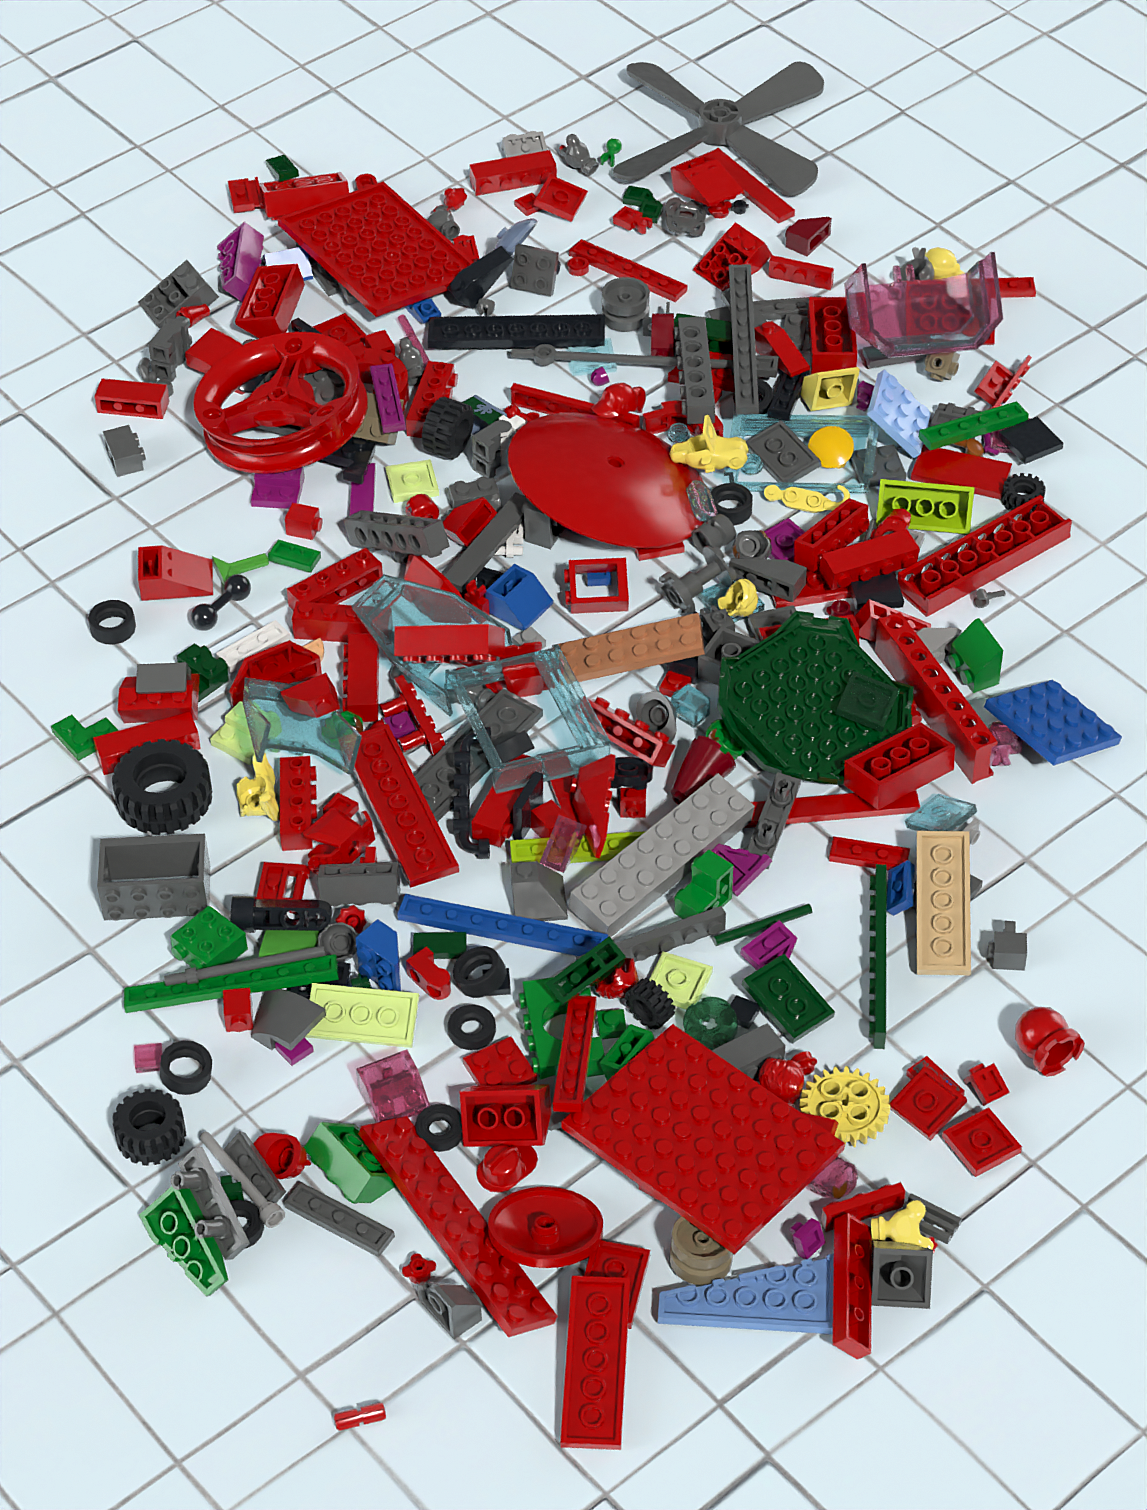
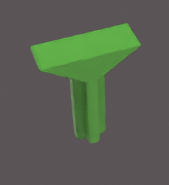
[212,553,269,587]

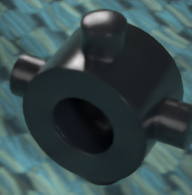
[731,200,749,214]

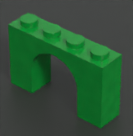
[518,977,605,1080]

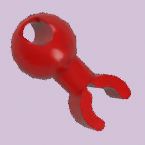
[504,405,540,424]

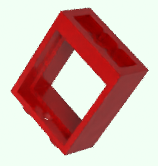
[564,558,629,614]

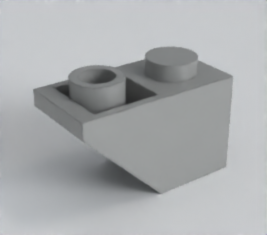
[911,628,962,664]

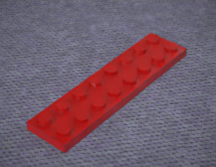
[341,724,459,888]

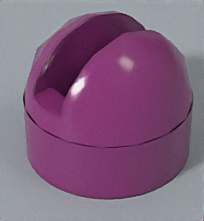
[591,366,609,386]

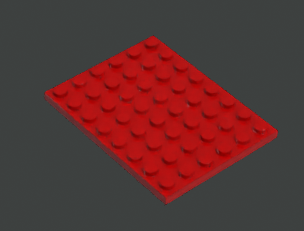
[278,181,474,317]
[561,1024,845,1255]

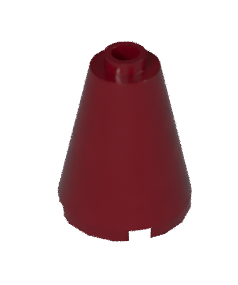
[670,736,736,805]

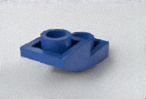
[405,298,442,324]

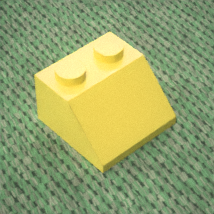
[801,367,860,411]

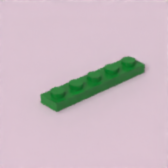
[918,401,1029,450]

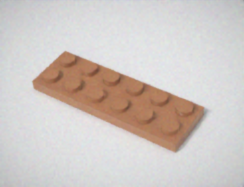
[557,613,705,686]

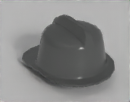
[636,691,677,743]

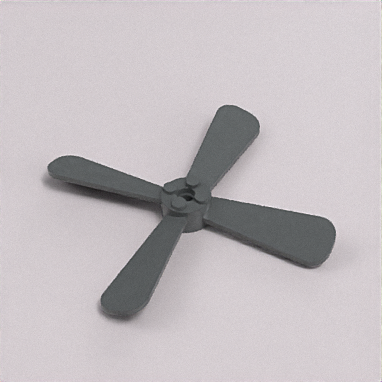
[613,61,824,196]

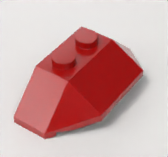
[404,554,472,624]
[229,640,322,709]

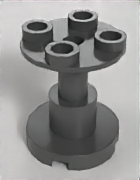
[659,546,737,616]

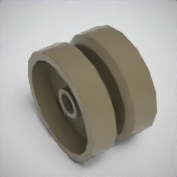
[669,1216,733,1286]

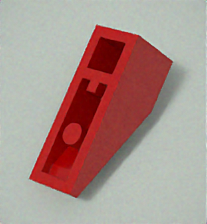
[754,321,810,377]
[855,599,931,643]

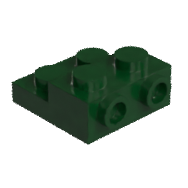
[176,643,229,702]

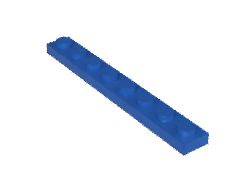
[397,894,608,956]

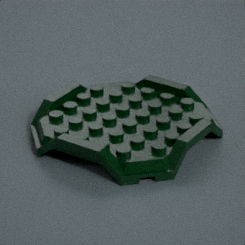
[717,611,914,785]

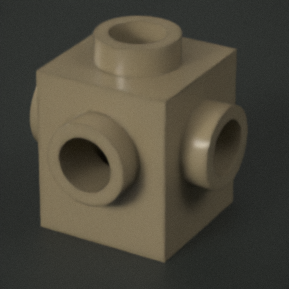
[925,345,960,381]

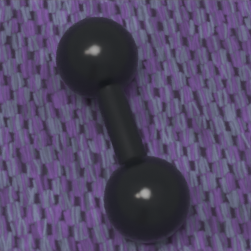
[190,574,251,631]

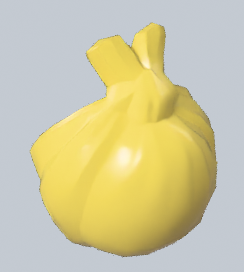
[925,247,965,281]
[718,579,758,617]

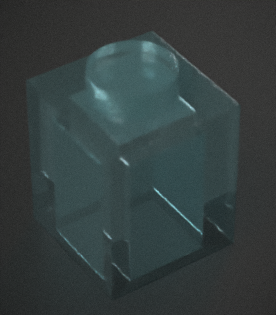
[671,684,710,728]

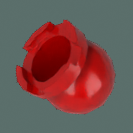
[1015,1006,1085,1077]

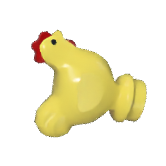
[871,1200,938,1254]

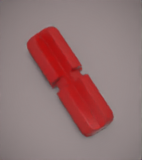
[334,1402,386,1431]

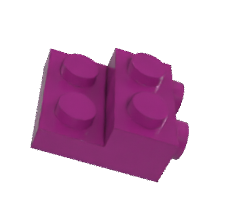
[251,467,305,509]

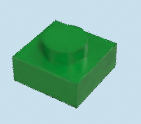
[597,1009,627,1039]

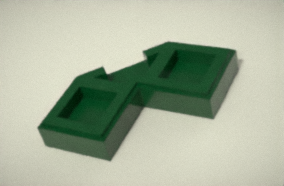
[623,186,663,224]

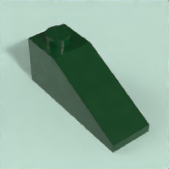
[545,936,626,1006]

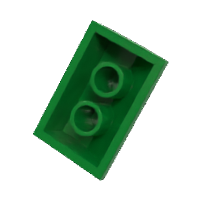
[304,1122,396,1204]

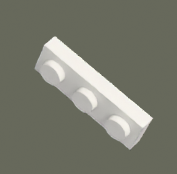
[216,620,290,674]

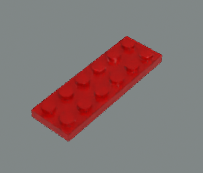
[560,1276,631,1450]

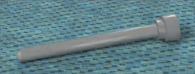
[200,1132,285,1228]

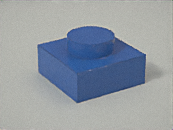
[587,572,611,586]

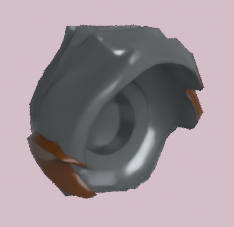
[731,530,772,559]

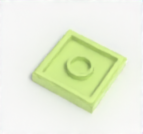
[385,459,439,503]
[649,951,713,1012]

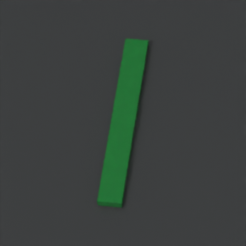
[124,954,339,1013]

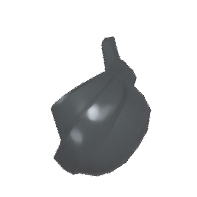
[898,247,935,288]

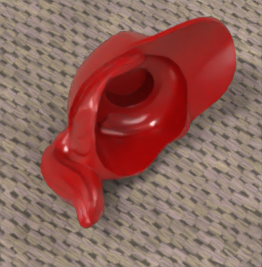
[591,383,646,418]

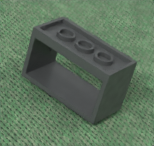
[97,833,211,921]

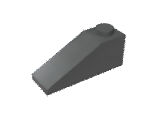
[729,558,807,602]

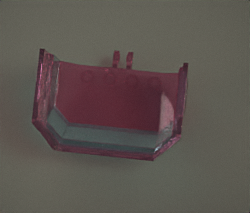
[844,252,1003,358]

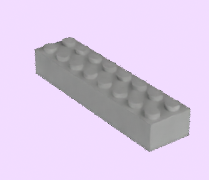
[569,773,755,937]

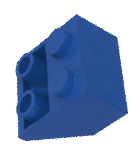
[485,564,553,631]
[355,919,401,992]

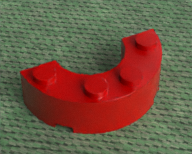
[351,347,409,411]

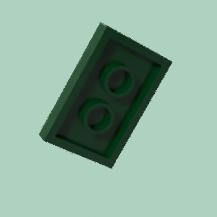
[741,954,835,1044]

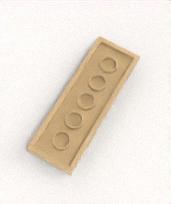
[917,831,971,975]

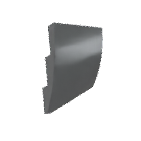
[251,989,326,1051]

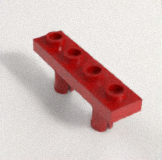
[379,675,445,757]

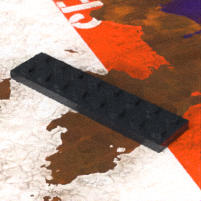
[427,314,605,350]

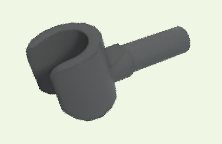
[974,589,1006,608]

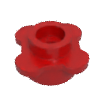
[708,201,731,219]
[402,1254,436,1284]

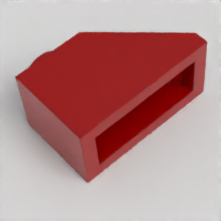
[443,497,497,548]
[281,673,340,718]

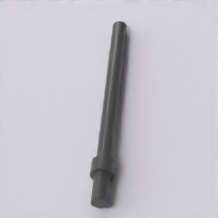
[164,945,326,986]

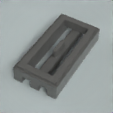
[899,1193,962,1245]

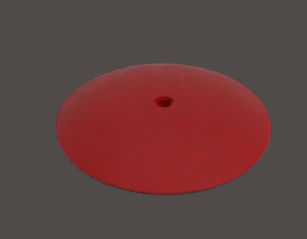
[508,412,709,548]

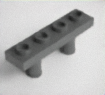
[747,772,801,869]
[171,1147,250,1260]

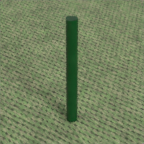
[712,903,813,946]

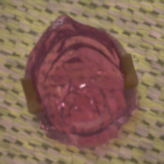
[807,1156,859,1199]

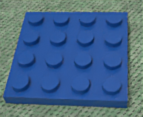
[984,679,1122,766]

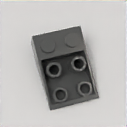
[138,260,219,328]

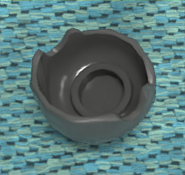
[318,922,358,962]

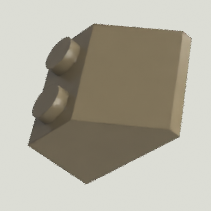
[353,393,404,445]

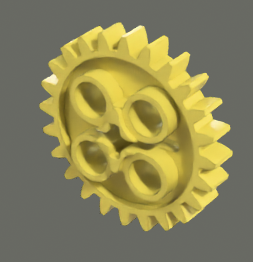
[799,1066,890,1147]

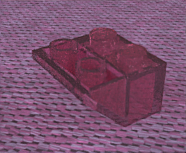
[356,1049,430,1123]

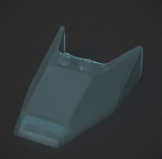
[351,574,513,717]
[243,677,362,774]

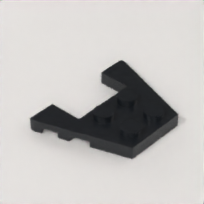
[321,437,376,484]

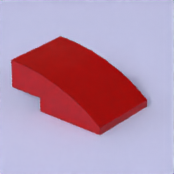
[185,328,245,395]

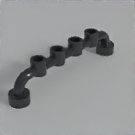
[453,727,491,859]

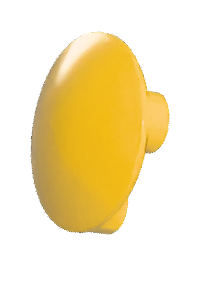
[808,426,854,469]

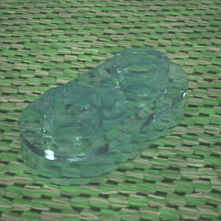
[686,480,717,522]

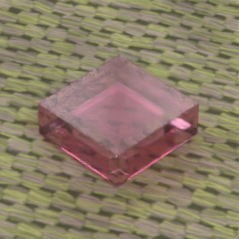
[134,1043,163,1073]

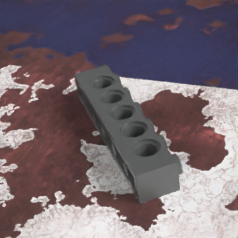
[674,317,715,424]
[343,510,450,558]

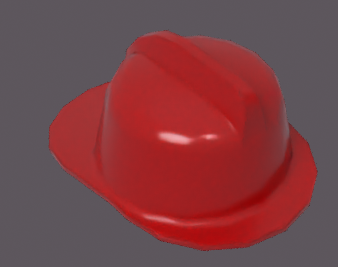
[253,1133,311,1179]
[477,1145,538,1193]

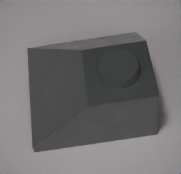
[511,861,568,921]
[871,1240,933,1309]

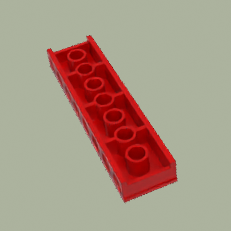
[897,495,1072,617]
[875,612,998,784]

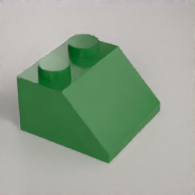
[948,618,1003,693]

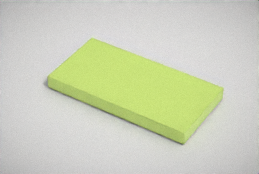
[305,983,420,1048]

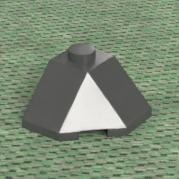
[418,1281,483,1339]

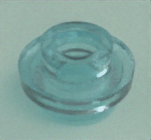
[667,423,690,443]
[740,454,763,475]

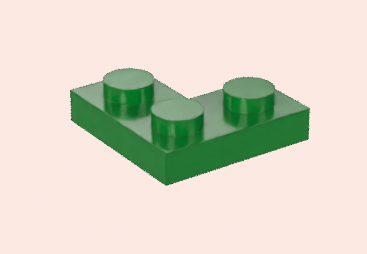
[51,715,119,761]

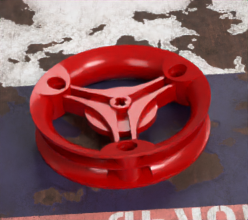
[194,332,368,474]

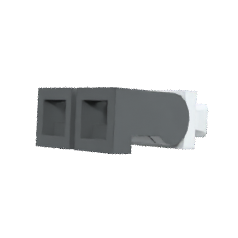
[472,415,525,479]

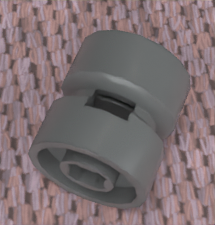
[691,514,736,555]

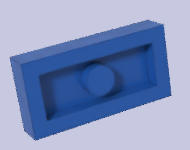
[887,860,915,916]

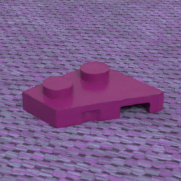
[712,844,773,897]
[740,920,798,970]

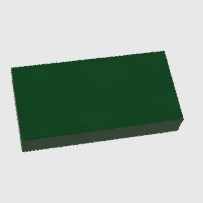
[266,155,299,182]
[413,932,467,959]

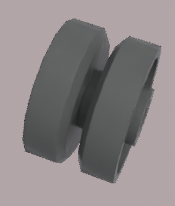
[602,277,650,332]

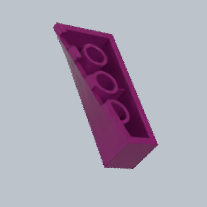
[217,221,264,302]

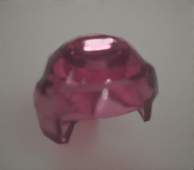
[985,720,1023,767]

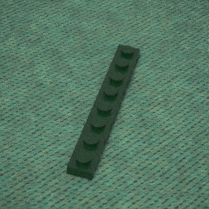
[869,864,886,1049]

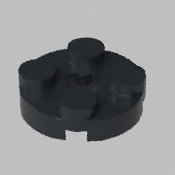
[610,757,653,790]

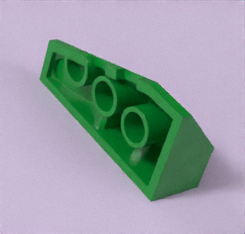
[139,1186,229,1296]

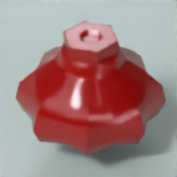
[443,187,467,211]
[335,905,368,934]

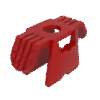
[481,642,564,697]
[303,807,375,875]

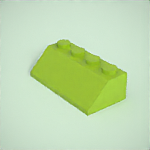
[876,479,975,534]

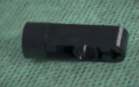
[230,896,333,933]

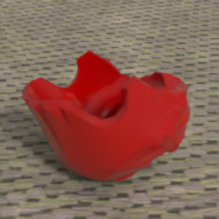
[595,958,639,999]
[758,1058,804,1105]

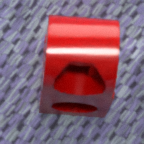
[406,947,451,1000]

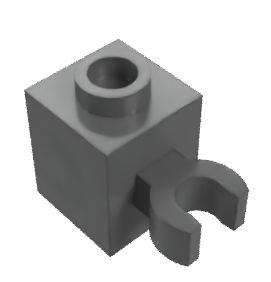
[700,605,735,644]
[988,921,1027,971]

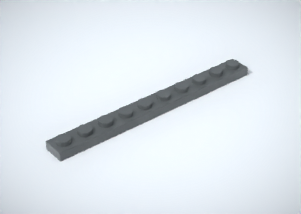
[729,264,759,415]

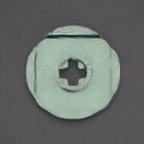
[683,997,738,1050]

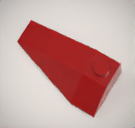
[569,754,616,858]

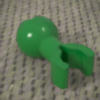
[600,138,622,167]

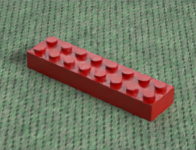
[832,1213,872,1360]

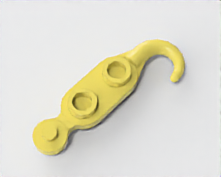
[764,485,850,513]

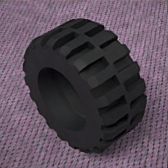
[112,739,212,835]

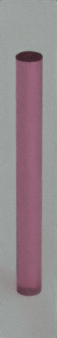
[398,314,430,369]

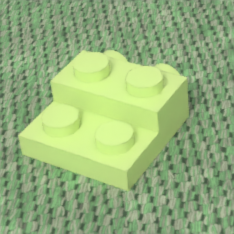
[210,701,281,765]

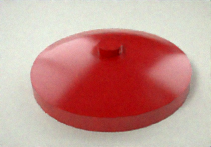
[488,1187,603,1268]

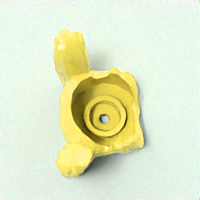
[237,751,280,821]

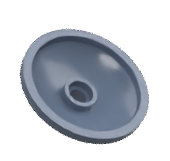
[494,219,538,255]

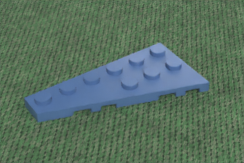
[658,1253,834,1334]

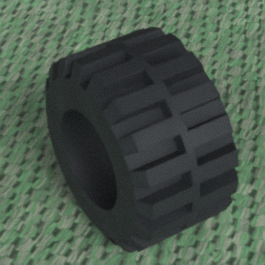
[422,397,474,460]
[113,1089,186,1166]

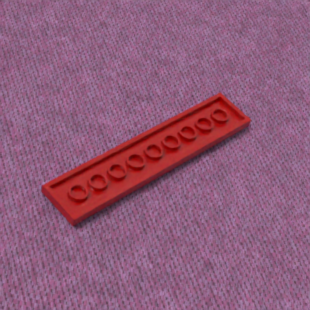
[358,1116,558,1337]

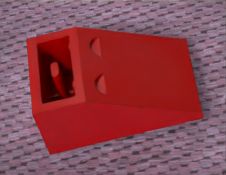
[671,154,744,207]
[692,222,772,292]
[138,545,213,601]

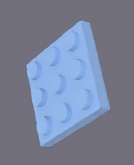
[867,369,931,458]

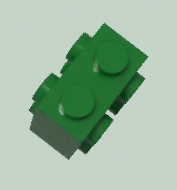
[170,905,248,969]

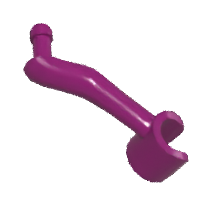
[983,432,999,455]

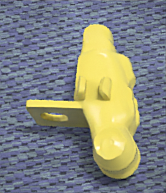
[670,415,749,473]

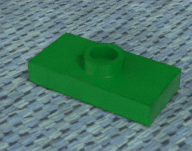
[268,539,321,573]

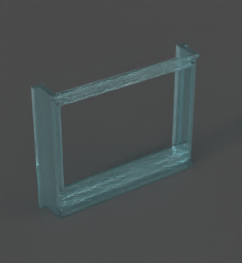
[724,407,879,493]
[444,644,611,794]

